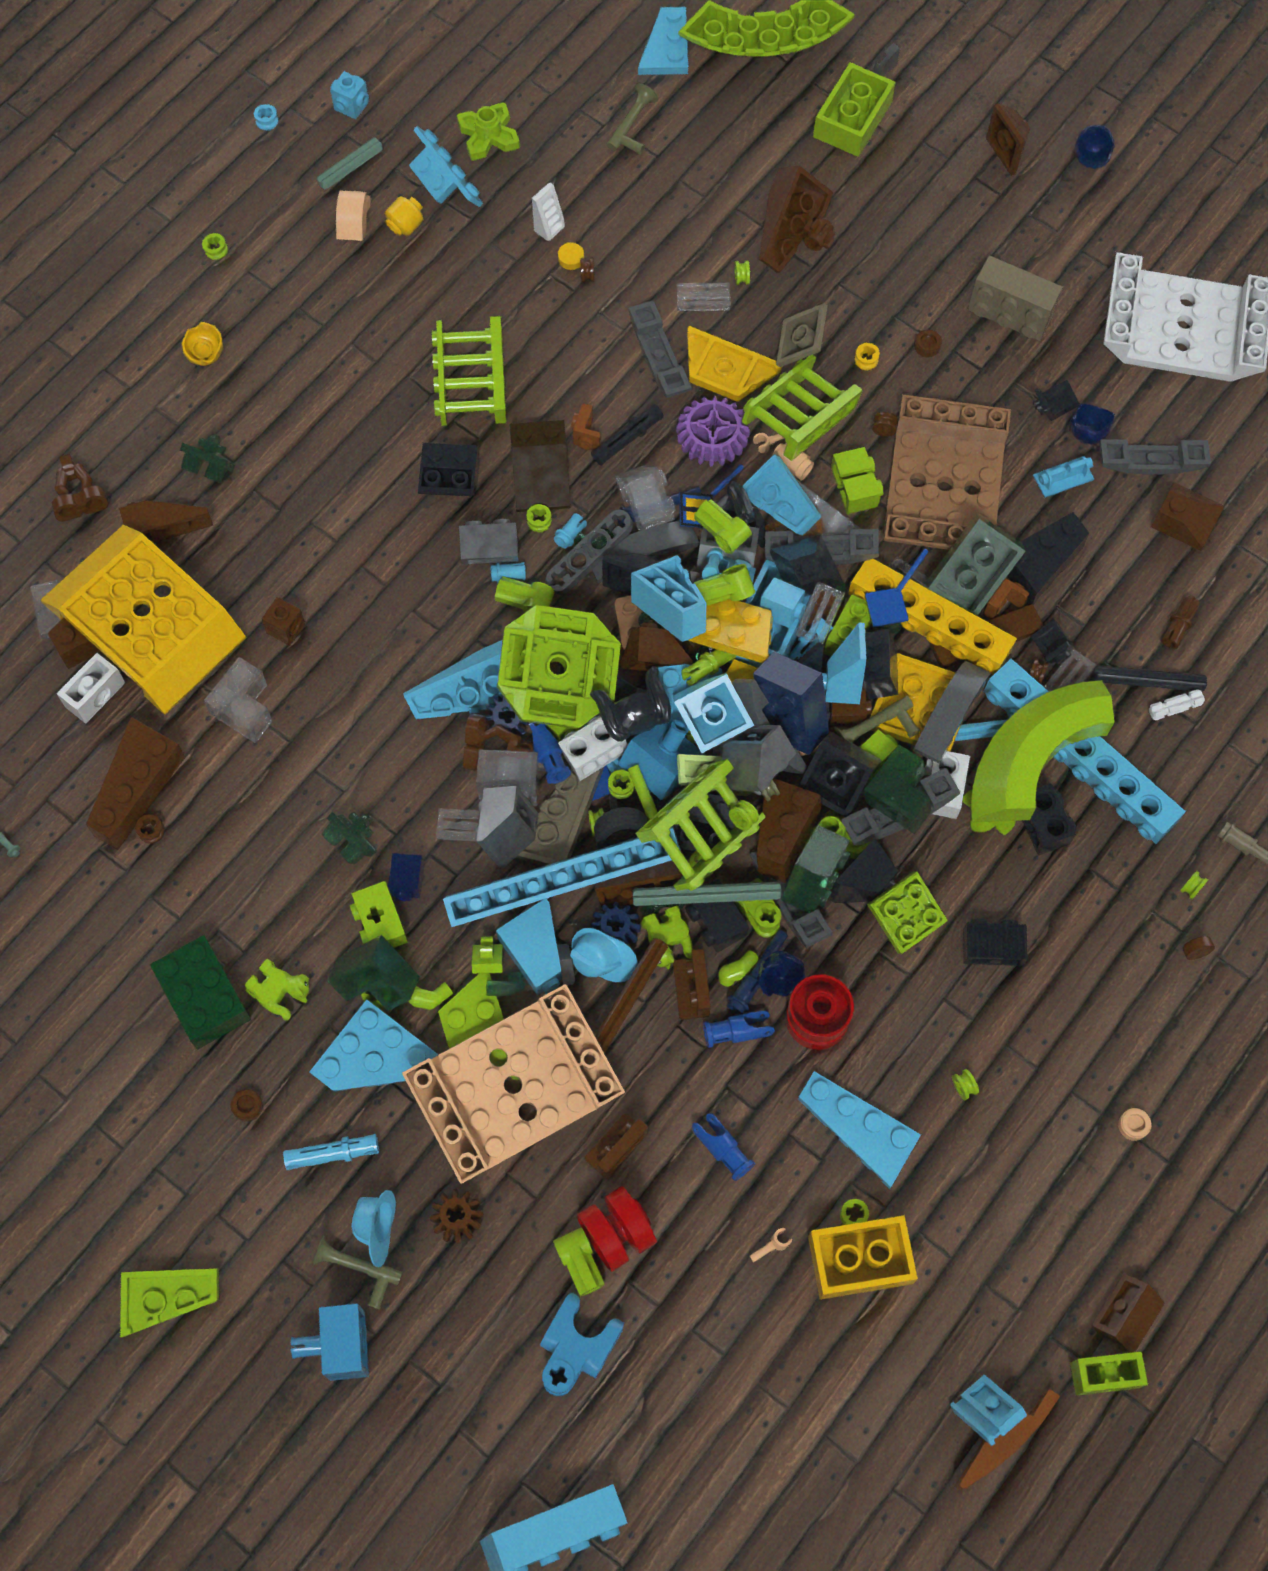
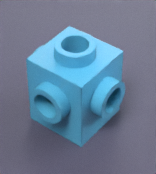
[330,71,369,120]

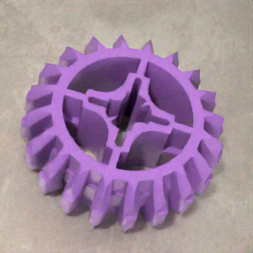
[676,396,750,467]

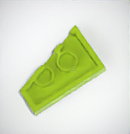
[120,1268,219,1338]

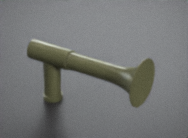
[607,84,658,155]
[834,696,920,743]
[312,1235,403,1310]

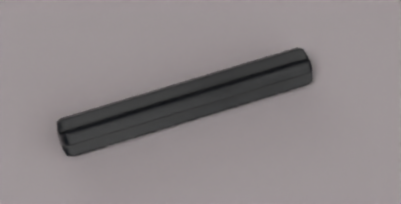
[1093,665,1207,692]

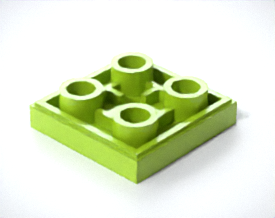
[867,871,948,954]

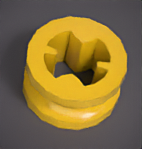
[854,343,880,371]

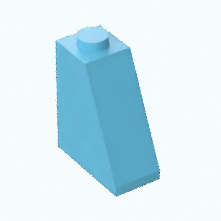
[496,898,562,996]

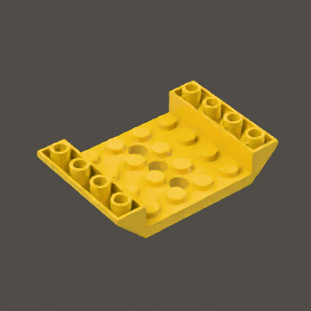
[41,525,246,715]

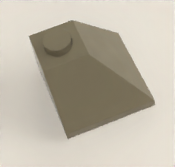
[776,303,827,367]

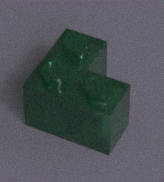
[864,745,932,834]
[781,825,850,914]
[327,935,420,1011]

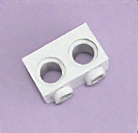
[558,716,628,781]
[924,751,970,819]

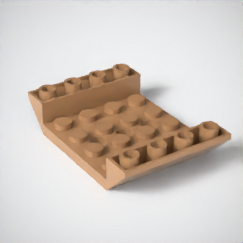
[884,394,1011,550]

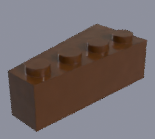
[86,717,185,850]

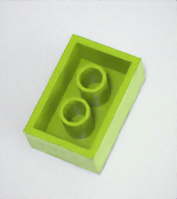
[813,62,896,157]

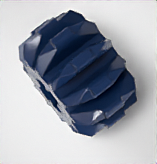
[486,694,530,735]
[590,901,641,946]

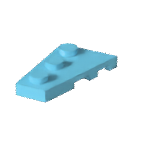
[638,7,688,75]
[742,454,822,536]

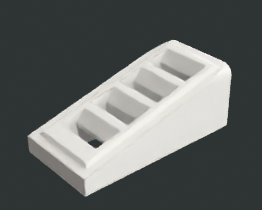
[532,183,565,241]

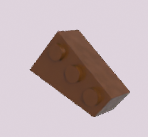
[48,610,138,669]
[757,778,822,883]

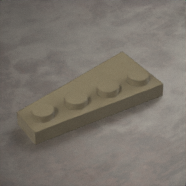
[516,765,604,866]

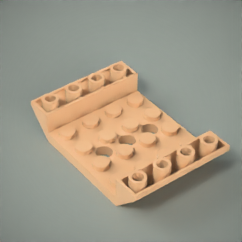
[402,984,625,1184]

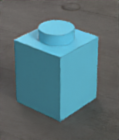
[760,577,806,628]

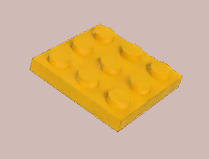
[870,653,962,752]

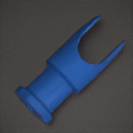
[530,723,571,784]
[703,1010,775,1048]
[692,1113,755,1181]

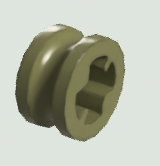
[760,780,780,802]

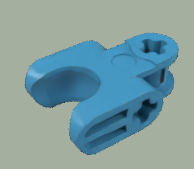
[540,1292,624,1396]

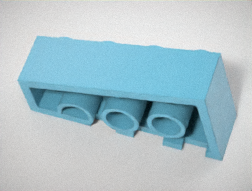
[480,1484,628,1571]

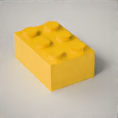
[808,1215,918,1300]

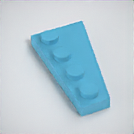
[798,1071,921,1189]

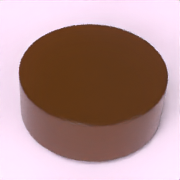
[914,330,942,357]
[1182,936,1215,960]
[231,1089,263,1122]

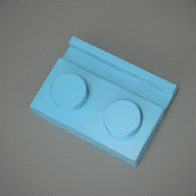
[950,1375,1027,1446]

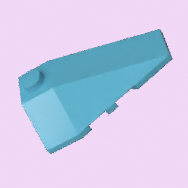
[404,640,509,719]

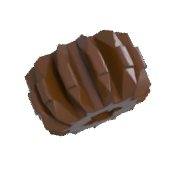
[430,1189,484,1244]

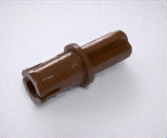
[1161,595,1200,649]

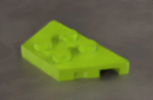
[438,973,519,1080]

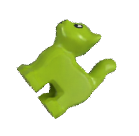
[641,906,693,969]
[245,959,310,1021]

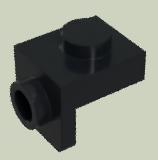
[1034,380,1081,421]
[1031,619,1075,664]

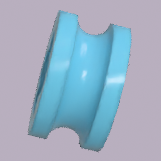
[254,104,278,130]

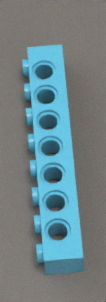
[983,659,1186,844]
[443,826,681,927]

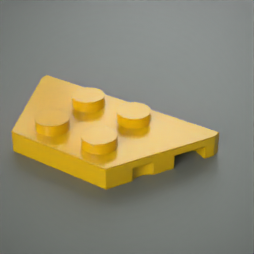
[687,326,783,402]
[672,599,773,663]

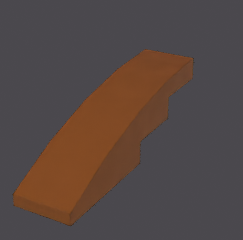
[954,1389,1060,1490]

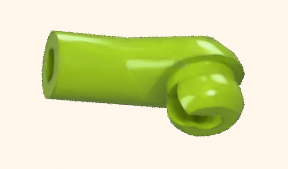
[718,950,758,987]
[406,982,453,1010]

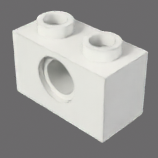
[57,653,125,724]

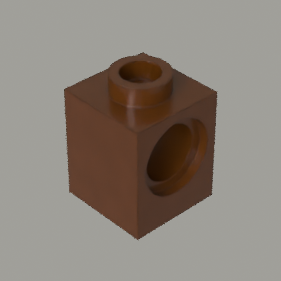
[261,597,305,646]

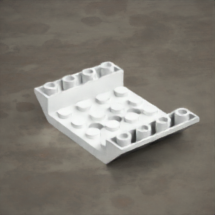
[1103,252,1268,381]

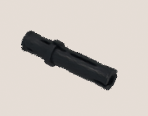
[591,404,664,466]

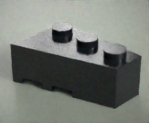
[1007,512,1089,605]

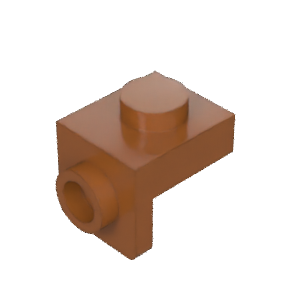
[571,403,601,450]
[984,578,1029,620]

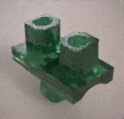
[180,434,235,483]
[322,812,377,864]

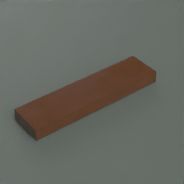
[930,604,1044,669]

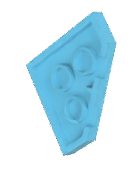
[310,999,438,1092]

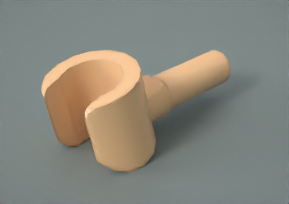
[753,433,784,454]
[750,1228,792,1263]

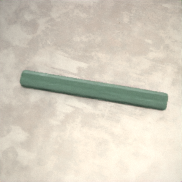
[633,882,781,906]

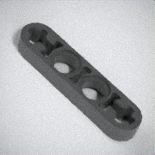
[545,509,633,595]

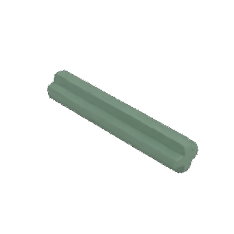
[316,137,382,190]

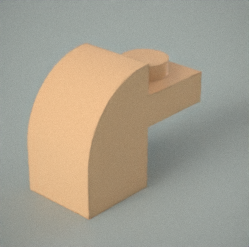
[336,190,371,241]

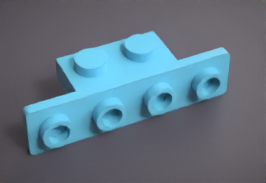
[409,126,483,207]

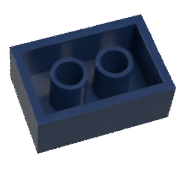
[753,651,829,755]

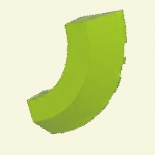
[678,0,855,57]
[970,680,1115,822]

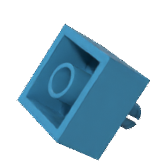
[618,720,706,800]
[291,1304,369,1381]

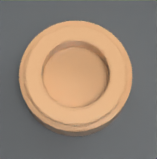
[1118,1108,1151,1141]

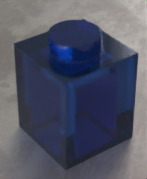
[388,853,424,901]

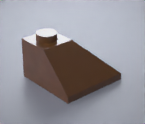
[986,103,1030,176]
[1151,482,1224,551]
[620,623,693,672]

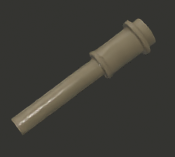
[1217,821,1268,865]

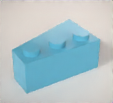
[631,555,707,642]

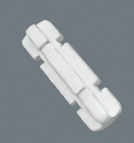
[1149,689,1205,720]

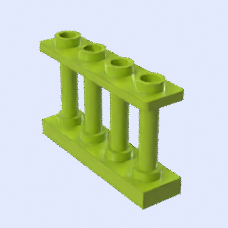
[432,316,506,426]
[742,355,863,461]
[635,759,766,891]

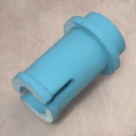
[554,513,587,549]
[491,562,526,584]

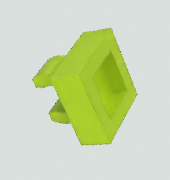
[472,936,503,974]

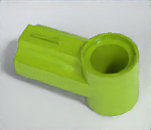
[694,499,752,554]
[694,564,755,606]
[495,576,555,612]
[553,1227,605,1297]

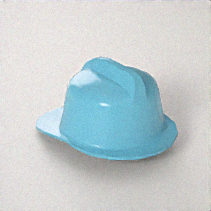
[570,928,638,982]
[351,1190,396,1267]

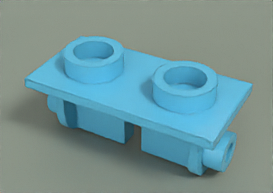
[1033,456,1094,498]

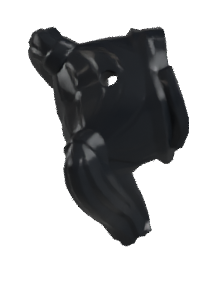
[716,481,769,548]
[590,666,671,742]

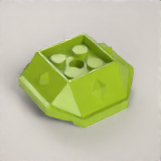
[497,605,621,729]

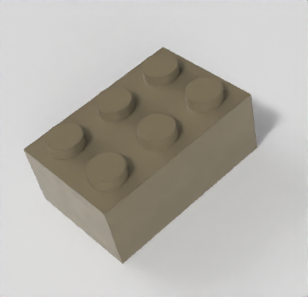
[968,255,1063,341]

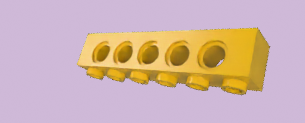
[848,559,1017,675]

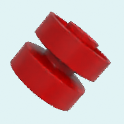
[786,974,854,1050]
[576,1186,657,1273]

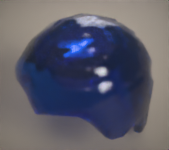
[1074,125,1115,169]
[1070,403,1115,445]
[758,951,805,997]

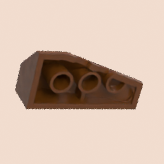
[759,165,833,273]

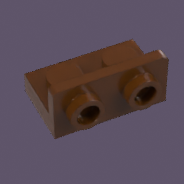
[673,949,711,1020]
[585,1114,648,1180]

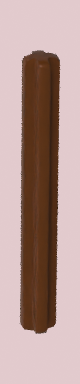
[595,938,668,1054]

